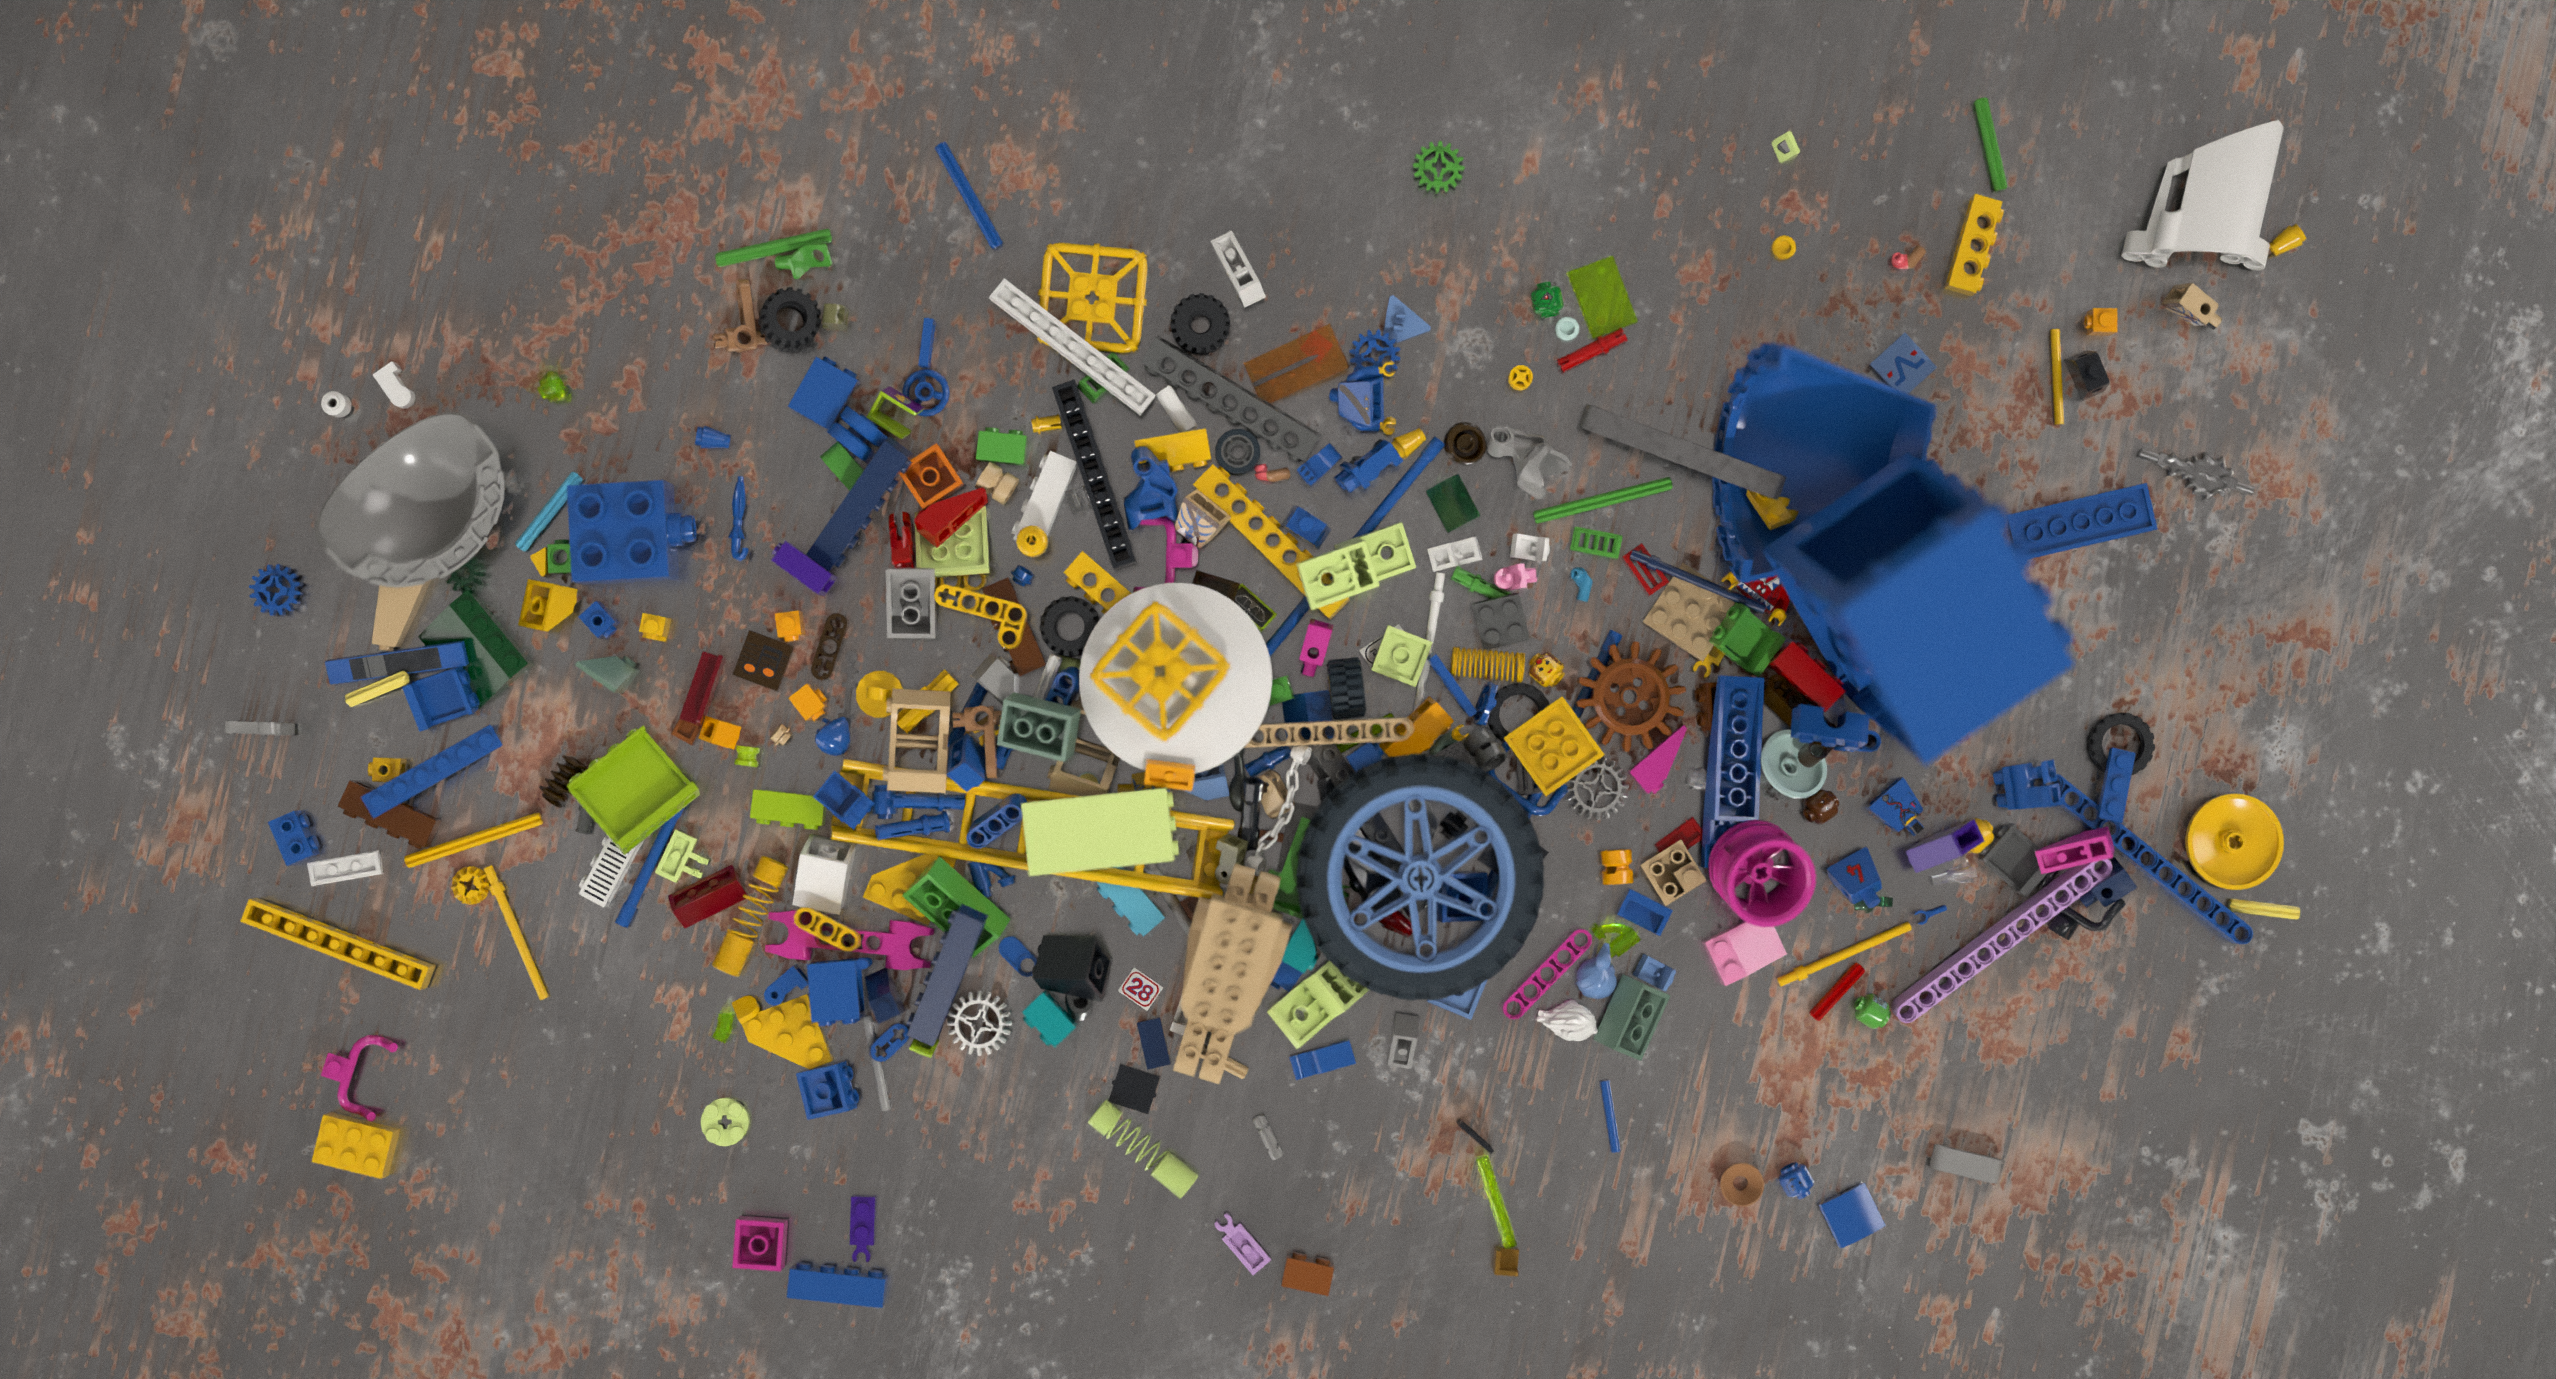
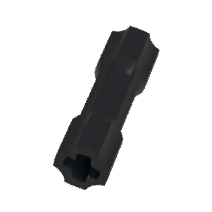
[1237,777,1264,851]

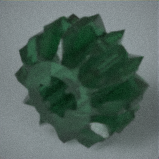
[446,556,487,594]

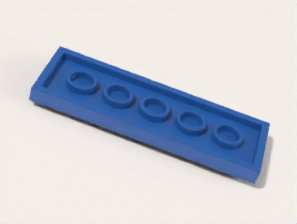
[2008,483,2158,559]

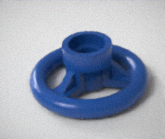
[902,369,950,417]

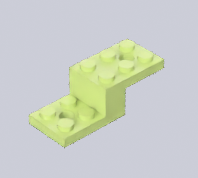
[1296,522,1416,610]
[1267,961,1369,1049]

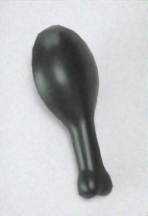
[1229,748,1247,812]

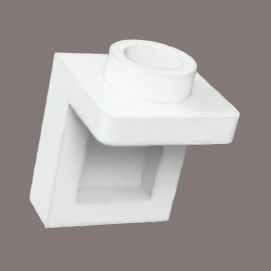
[1510,534,1550,562]

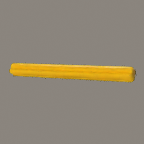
[404,813,543,868]

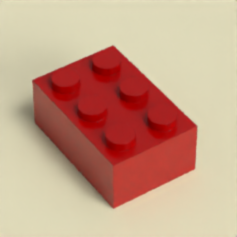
[1768,641,1845,712]

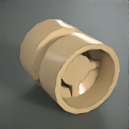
[975,462,1020,505]

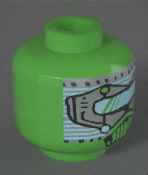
[1854,993,1891,1029]

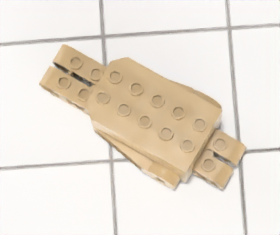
[1173,863,1292,1084]

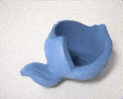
[1576,942,1617,999]

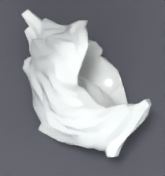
[1536,999,1598,1041]

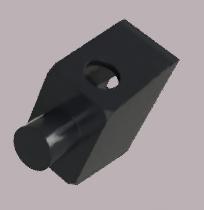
[2064,350,2110,401]

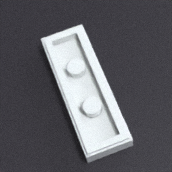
[307,850,384,886]

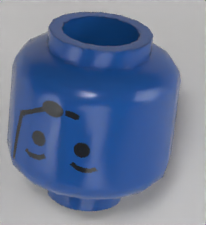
[1778,1162,1814,1199]

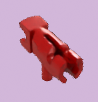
[888,512,914,568]

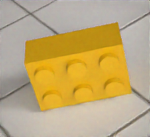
[311,1112,400,1179]

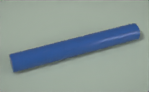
[1600,1080,1621,1153]

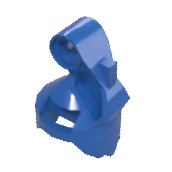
[1124,447,1179,530]

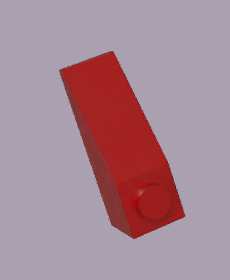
[914,487,988,548]

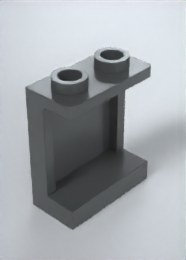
[1978,823,2047,898]

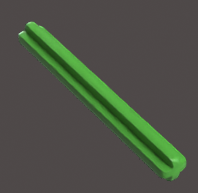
[715,229,832,267]

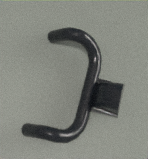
[2039,870,2126,940]

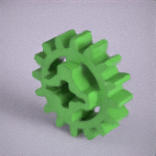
[1413,141,1465,194]

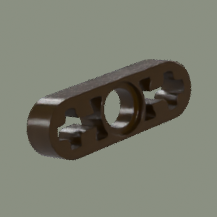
[811,613,849,680]

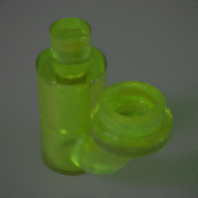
[1591,923,1641,958]

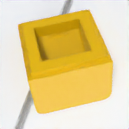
[530,547,551,578]

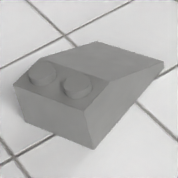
[886,568,937,638]

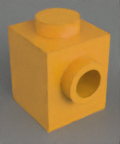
[2084,308,2117,336]
[775,610,805,642]
[788,683,828,722]
[698,716,741,749]

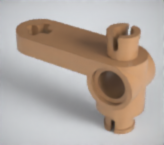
[712,279,767,353]
[953,706,1002,778]

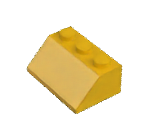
[1135,428,1212,472]

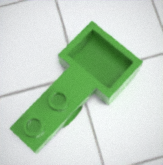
[1269,817,1311,919]

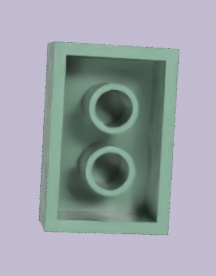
[997,692,1081,762]

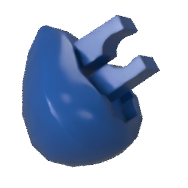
[815,716,851,756]

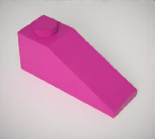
[1627,725,1687,794]
[2035,826,2115,874]

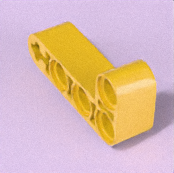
[934,585,1028,649]

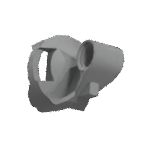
[1487,426,1572,499]

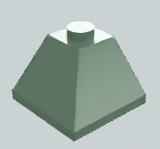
[575,656,640,694]

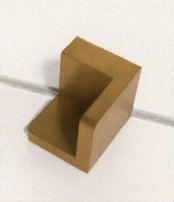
[1493,1247,1519,1277]

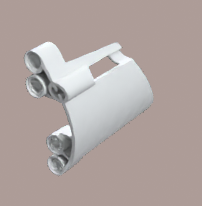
[2122,120,2284,270]

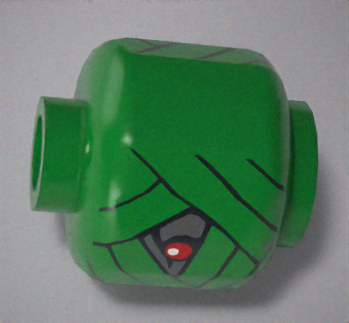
[1530,282,1564,318]

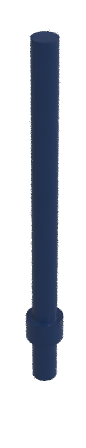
[1630,549,1767,614]

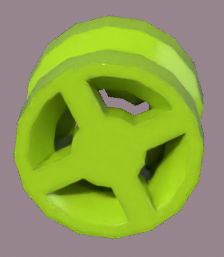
[734,745,760,767]

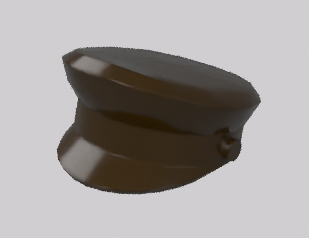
[1444,422,1487,465]

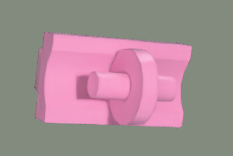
[1494,563,1537,591]

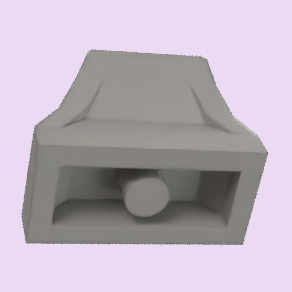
[1408,799,1439,840]

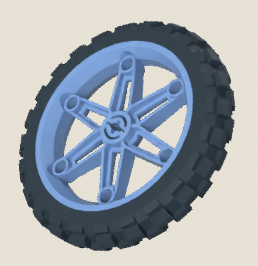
[1297,754,1544,1001]

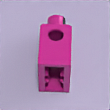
[1299,618,1333,677]

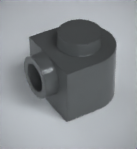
[1065,994,1093,1021]

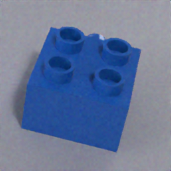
[567,480,697,585]

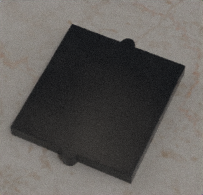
[1109,1064,1160,1114]

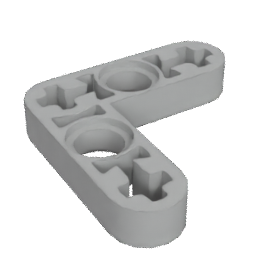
[225,721,295,735]

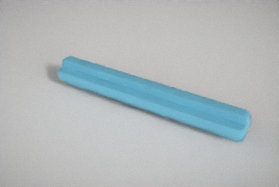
[515,472,583,551]

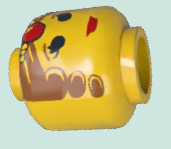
[1529,652,1565,687]

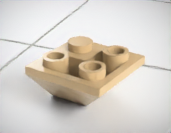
[1640,840,1707,906]

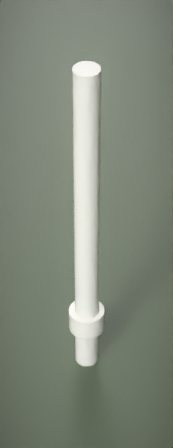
[1413,572,1445,711]

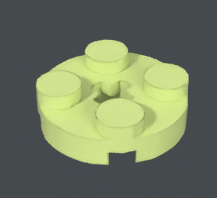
[701,1097,750,1146]

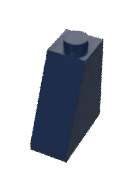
[865,968,907,1024]

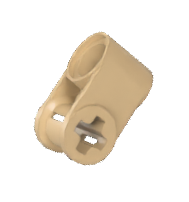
[1258,770,1295,819]

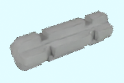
[1253,1114,1283,1160]

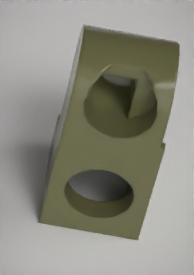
[822,303,849,331]
[1215,834,1248,884]

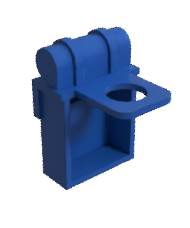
[813,771,875,829]

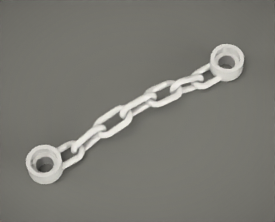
[1245,745,1312,876]

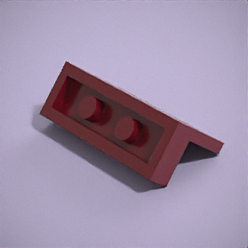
[679,651,726,727]
[668,864,748,928]

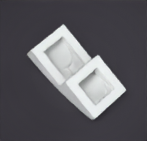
[1427,537,1483,572]

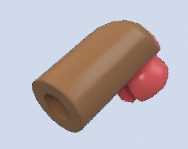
[1891,245,1927,269]
[1254,464,1290,482]

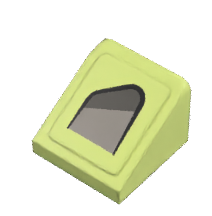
[1772,131,1800,163]

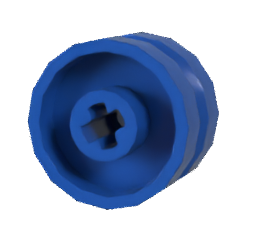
[827,406,888,464]

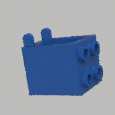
[807,957,873,1026]

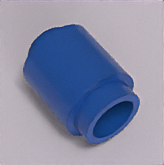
[872,785,897,819]

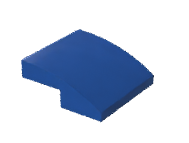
[1819,1183,1886,1248]

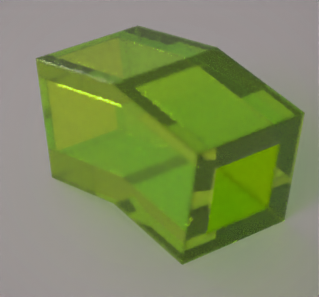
[712,1013,736,1044]

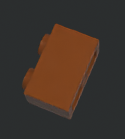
[1281,1252,1334,1296]

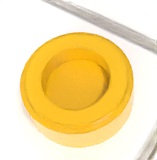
[1771,235,1796,260]

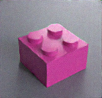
[732,1216,788,1271]

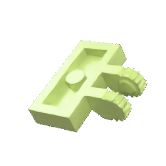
[655,829,709,883]

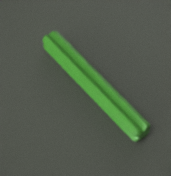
[1974,97,2008,191]

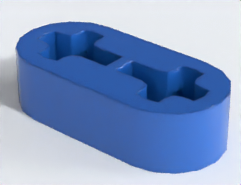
[869,1023,909,1062]

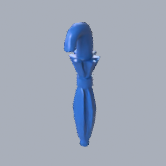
[728,476,749,561]

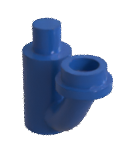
[967,862,1015,898]

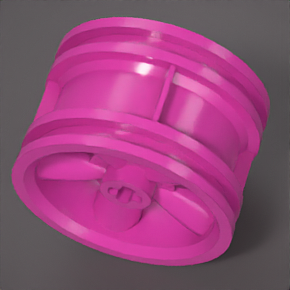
[1708,820,1816,927]

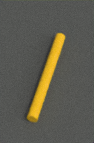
[2050,329,2064,425]

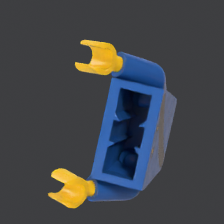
[1329,360,1396,435]

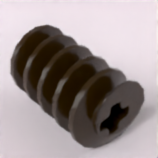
[539,755,588,808]

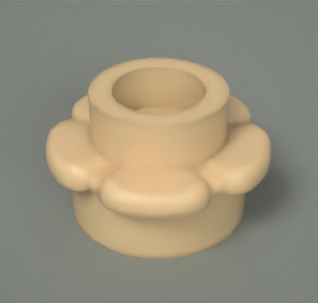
[770,723,791,746]

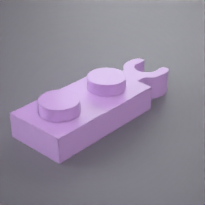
[1214,1213,1271,1275]

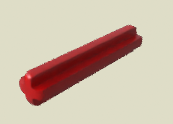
[1810,963,1865,1021]

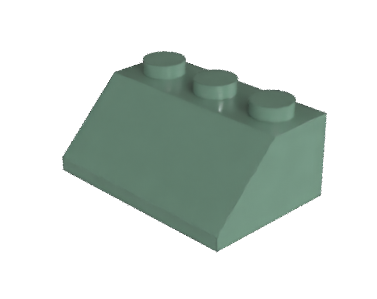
[1593,974,1671,1061]

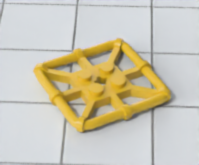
[1037,242,1148,353]
[1090,601,1231,742]

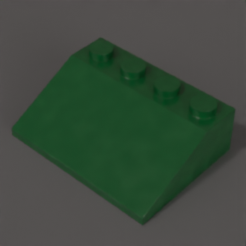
[418,590,534,710]

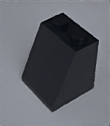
[1032,935,1113,1002]

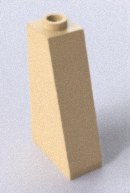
[372,580,431,651]

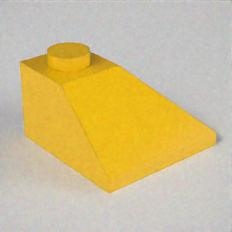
[518,579,578,632]

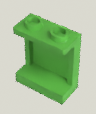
[1709,603,1786,677]

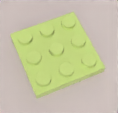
[914,506,990,578]

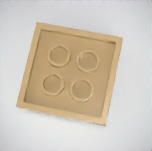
[1643,563,1736,662]

